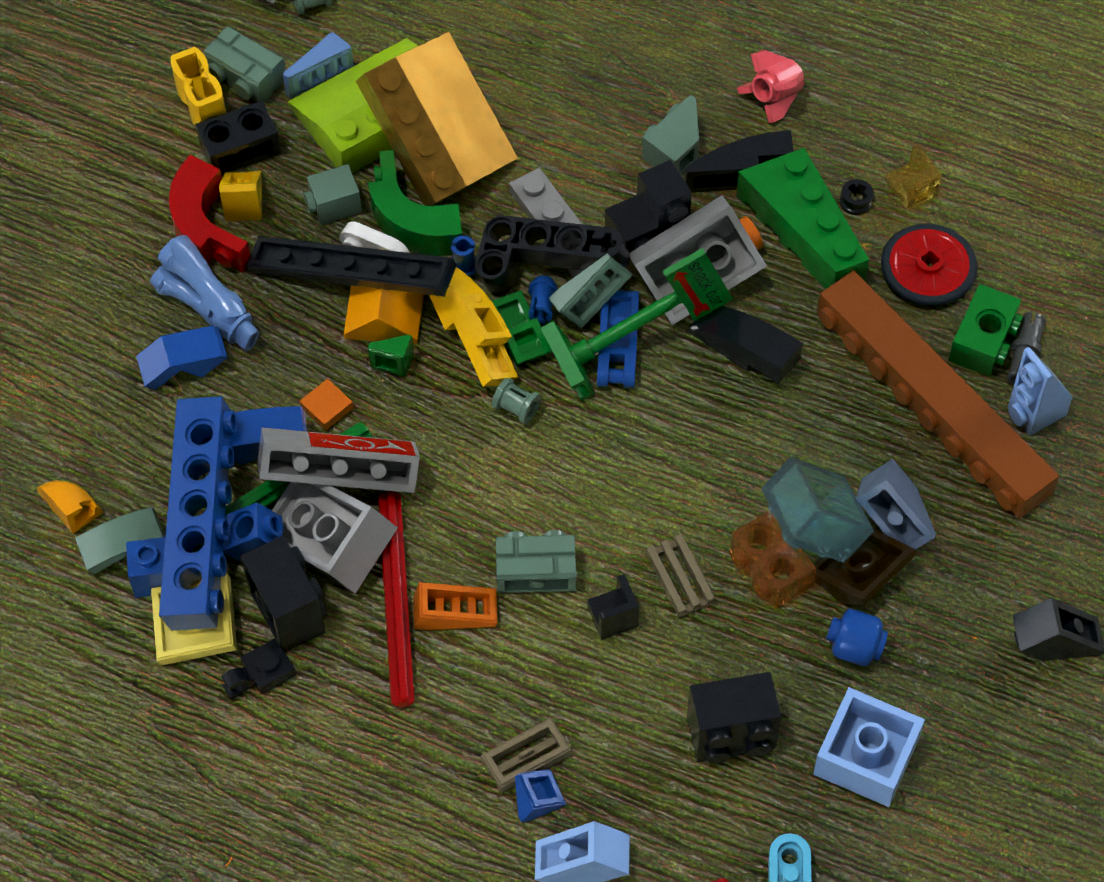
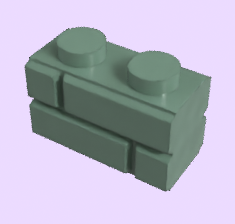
[203,26,286,103]
[496,530,576,593]

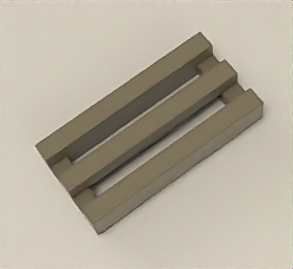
[646,533,715,618]
[481,718,572,793]

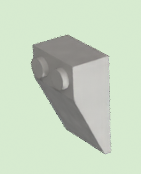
[272,482,398,593]

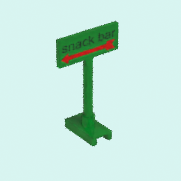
[540,248,733,401]

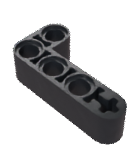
[475,215,630,294]

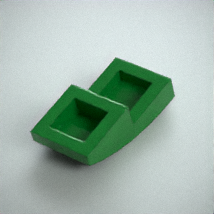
[492,290,552,366]

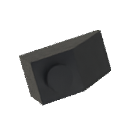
[1013,598,1104,661]

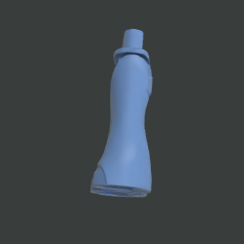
[150,235,260,352]

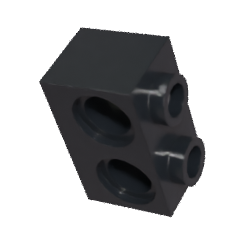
[195,101,281,175]

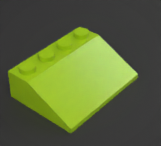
[288,38,418,173]

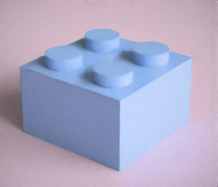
[813,687,925,807]

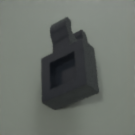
[221,638,296,699]

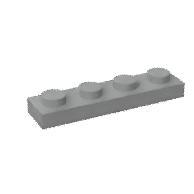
[509,167,615,294]

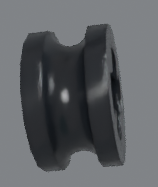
[839,179,874,215]

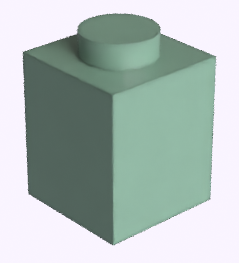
[303,164,362,225]

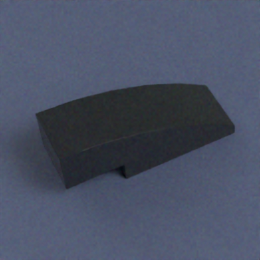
[685,130,794,193]
[688,306,803,384]

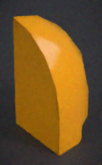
[37,480,104,534]

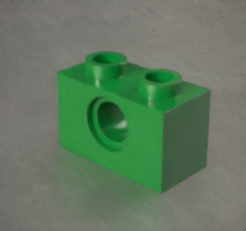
[948,283,1024,377]

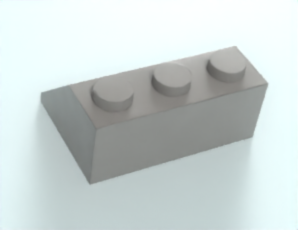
[629,195,767,325]

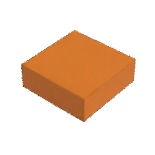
[299,378,354,431]

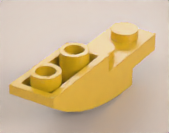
[429,267,518,387]

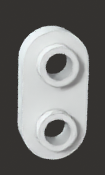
[339,222,410,253]

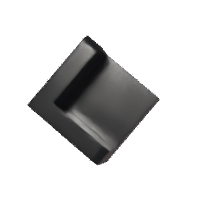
[587,574,639,640]

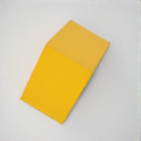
[219,171,262,222]

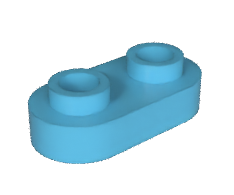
[768,833,811,882]

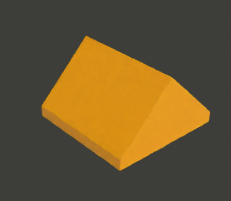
[343,285,424,344]

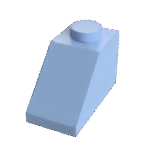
[535,821,630,882]

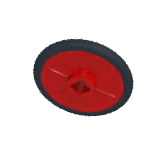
[881,224,977,306]

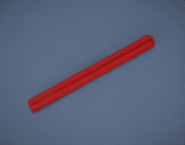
[378,491,415,708]

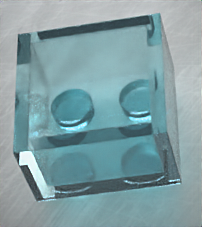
[761,457,874,563]

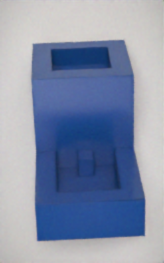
[136,325,228,390]

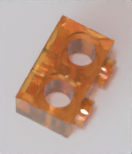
[729,510,816,609]

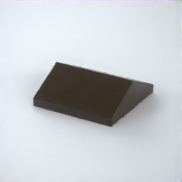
[807,521,917,605]

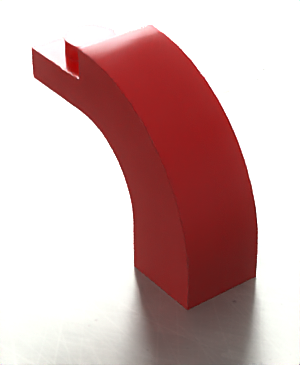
[169,154,250,273]

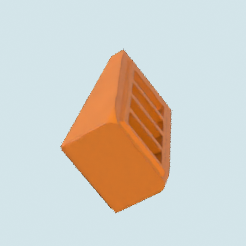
[413,582,498,630]

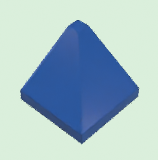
[515,769,566,823]

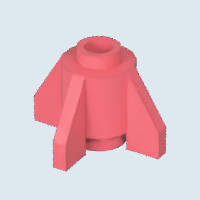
[737,50,804,123]

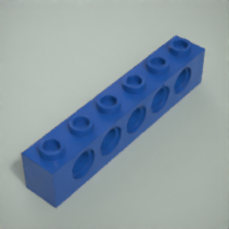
[159,396,237,631]

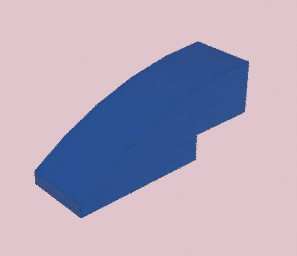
[201,406,307,466]

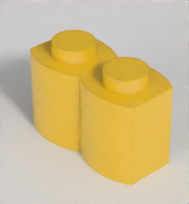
[171,47,226,127]

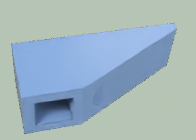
[1007,347,1073,436]

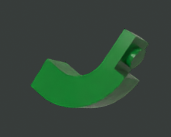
[368,150,462,256]

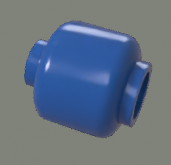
[826,609,888,667]

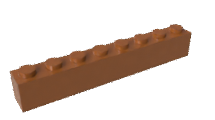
[817,270,1059,519]

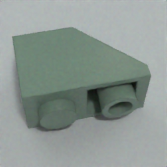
[642,95,699,176]

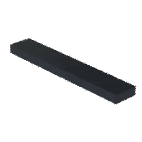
[246,236,457,297]

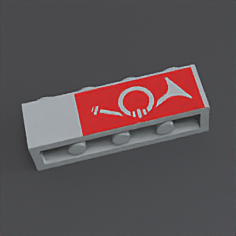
[257,427,420,493]

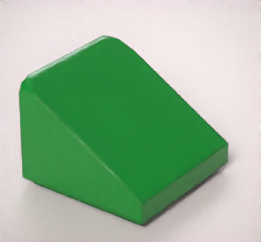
[368,335,414,376]

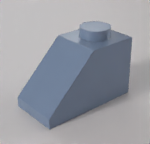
[856,459,936,550]

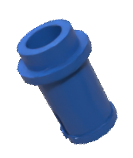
[451,236,477,277]
[529,276,558,324]

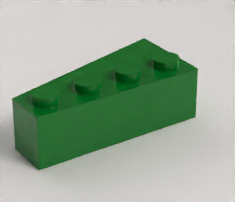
[736,148,869,289]

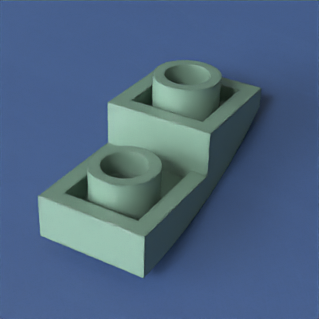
[75,507,165,574]

